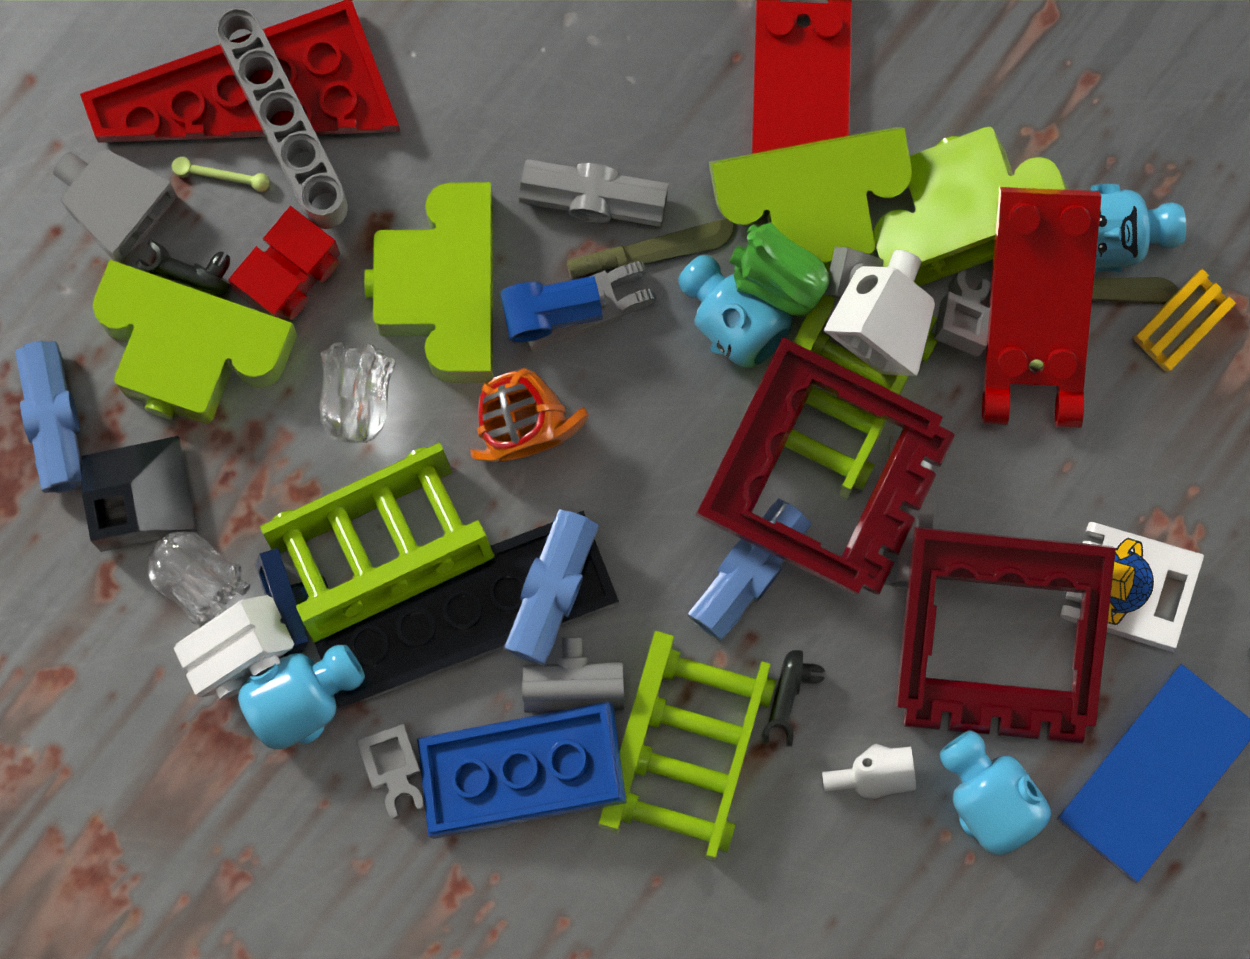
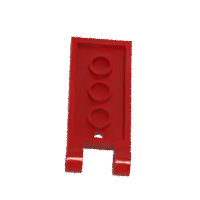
[752,0,852,154]
[981,187,1102,428]

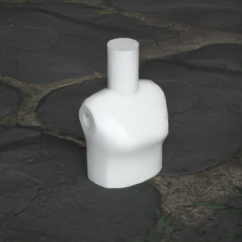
[822,744,916,799]

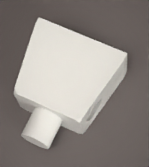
[824,250,935,376]

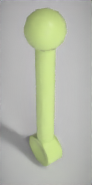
[172,157,270,192]

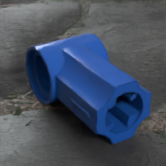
[500,276,603,343]

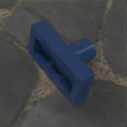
[255,548,329,656]

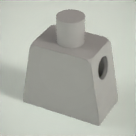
[53,148,177,264]

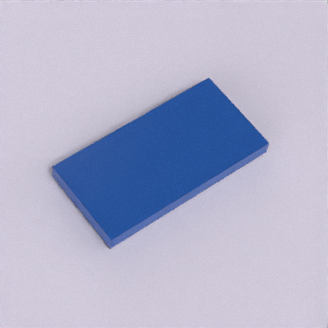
[1057,664,1250,883]
[417,702,626,839]

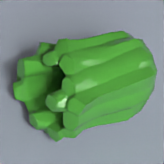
[729,223,830,316]

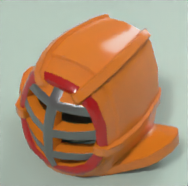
[469,368,589,462]

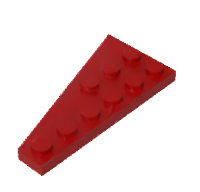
[80,0,401,143]

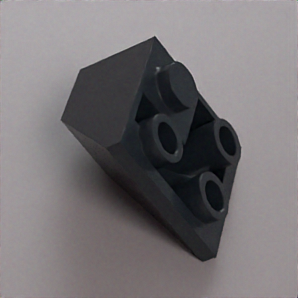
[82,436,198,552]

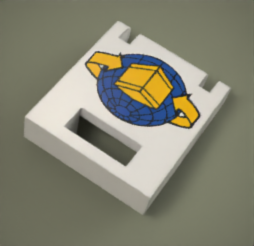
[1060,522,1204,653]

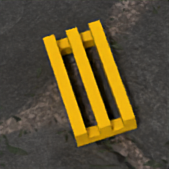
[1132,269,1236,372]

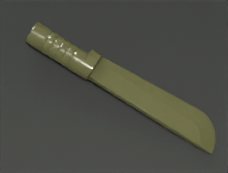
[566,219,734,279]
[1092,277,1184,304]

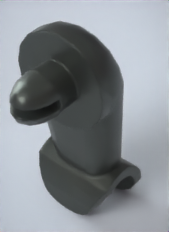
[136,240,232,295]
[761,650,825,747]

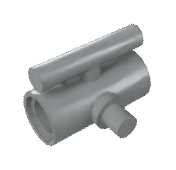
[522,637,624,713]

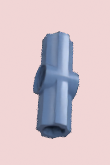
[15,341,82,493]
[688,498,812,641]
[504,509,599,665]

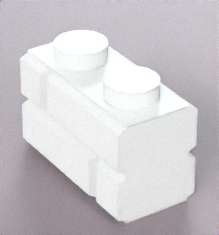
[174,595,294,700]

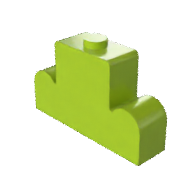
[709,126,912,271]
[874,127,1069,287]
[364,182,493,383]
[93,260,297,424]

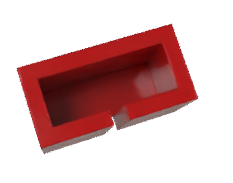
[228,206,340,320]

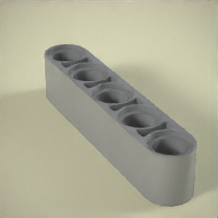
[216,7,348,229]

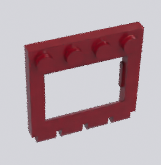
[695,337,955,596]
[895,527,1116,744]

